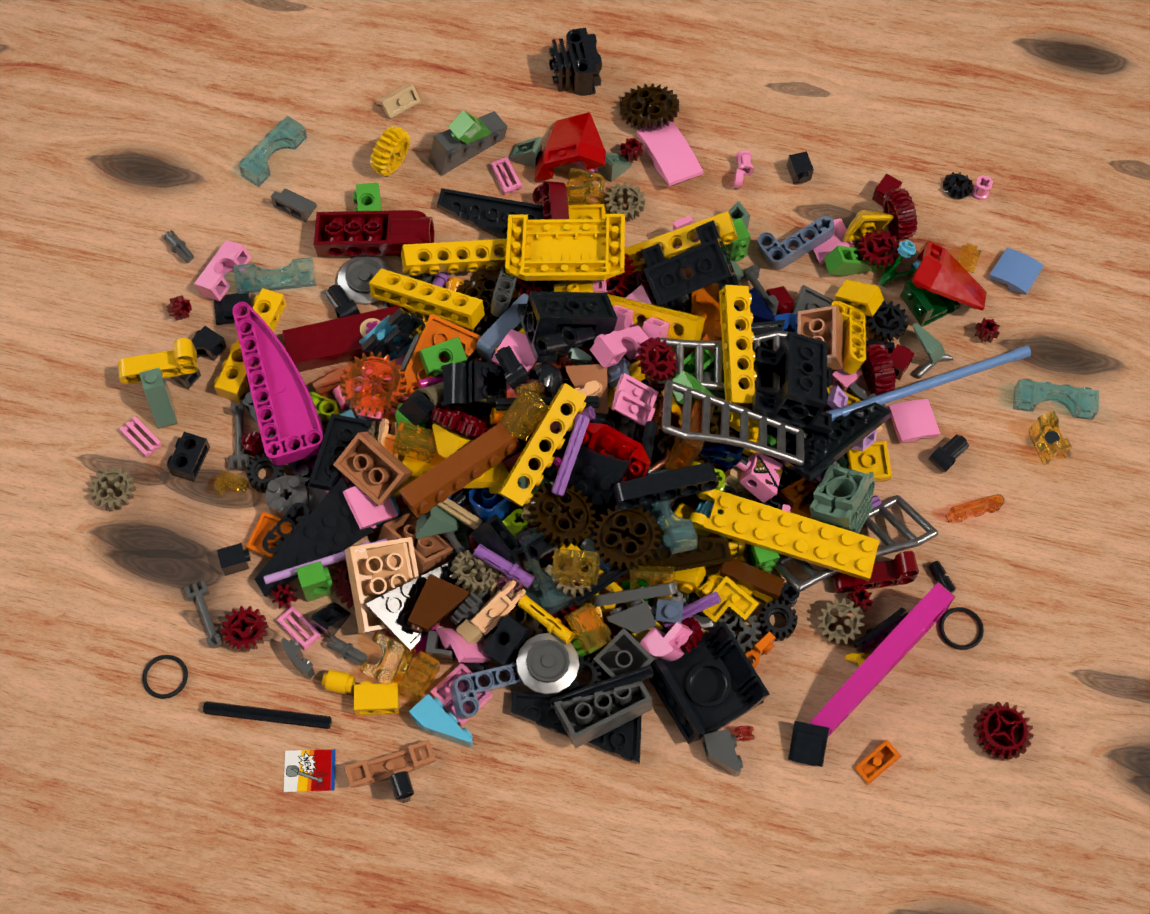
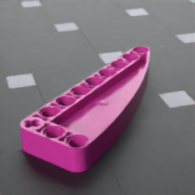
[233,302,325,466]
[810,582,955,737]

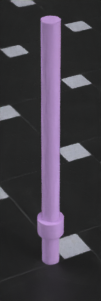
[264,538,387,584]

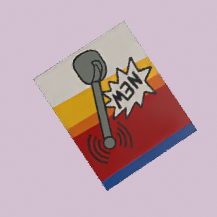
[284,749,336,792]

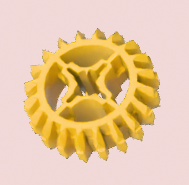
[370,126,411,177]

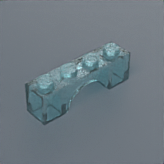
[239,116,307,187]
[234,257,316,294]
[1013,379,1099,420]
[649,467,697,554]
[516,526,573,615]

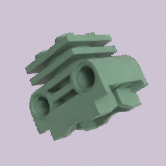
[810,463,875,534]

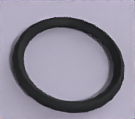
[939,607,984,650]
[142,655,188,699]

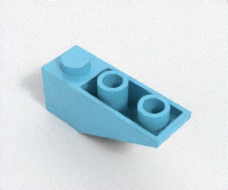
[409,694,473,748]

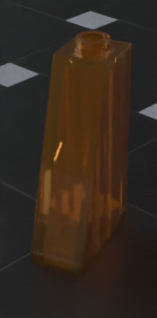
[665,398,715,470]

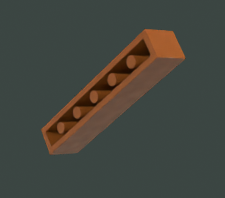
[399,421,521,518]

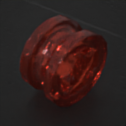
[734,726,755,741]

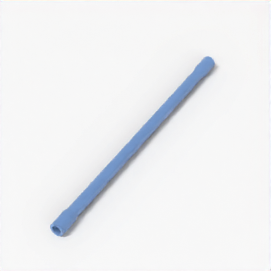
[826,345,1031,422]

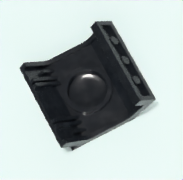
[649,621,770,744]

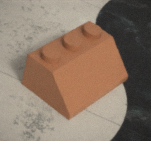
[797,305,843,370]
[333,432,413,506]
[378,511,454,576]

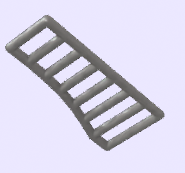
[656,331,789,396]
[662,380,804,466]
[774,495,938,592]

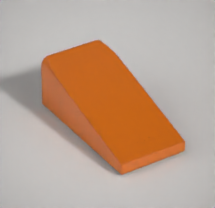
[854,739,902,785]

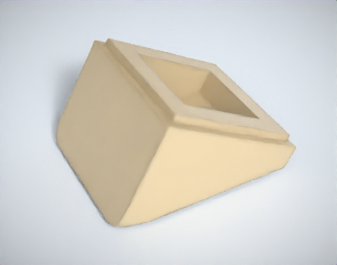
[456,619,486,644]

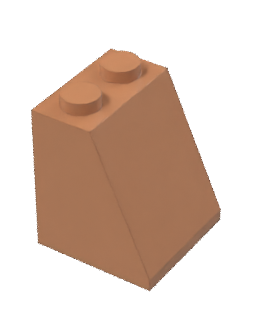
[566,364,611,415]

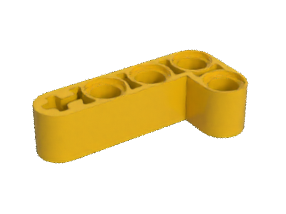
[830,301,866,374]
[118,338,198,384]

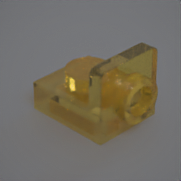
[957,243,981,273]
[214,471,249,497]

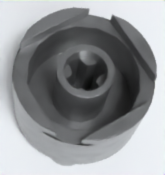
[265,475,309,522]

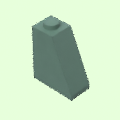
[140,367,178,429]

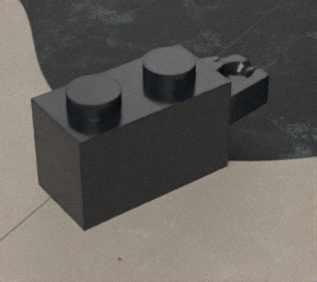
[470,514,523,568]

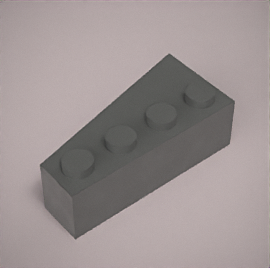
[429,111,507,176]
[554,681,653,749]

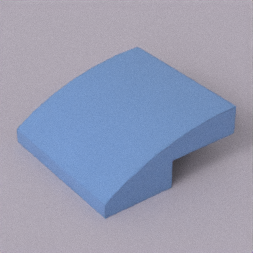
[990,248,1044,295]

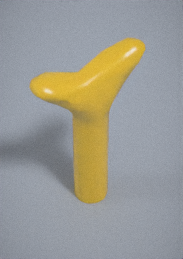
[845,653,871,666]

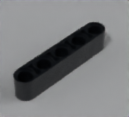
[613,463,719,510]

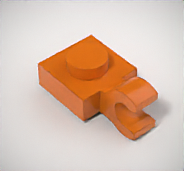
[745,632,776,669]

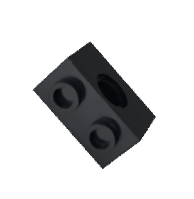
[483,614,533,665]

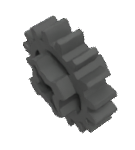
[449,590,488,626]
[718,609,762,653]

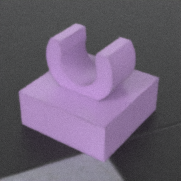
[825,385,848,410]

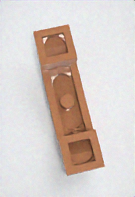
[344,740,436,788]

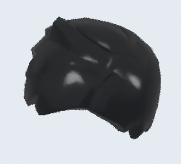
[530,363,563,397]

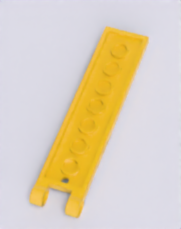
[688,489,880,581]

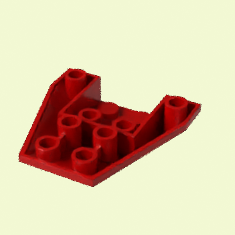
[534,112,606,183]
[912,240,987,311]
[581,423,651,517]

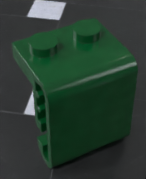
[900,279,960,327]

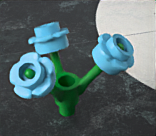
[878,240,921,287]

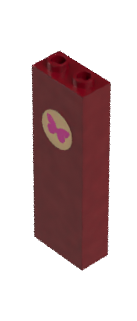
[282,306,399,372]

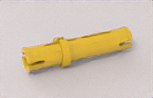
[696,554,746,599]
[518,595,575,644]

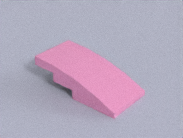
[637,121,703,186]

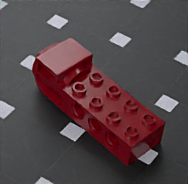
[313,210,435,261]

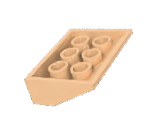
[344,537,419,634]

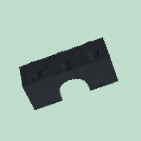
[170,326,227,390]

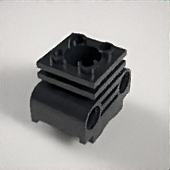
[549,27,602,96]
[441,360,507,416]

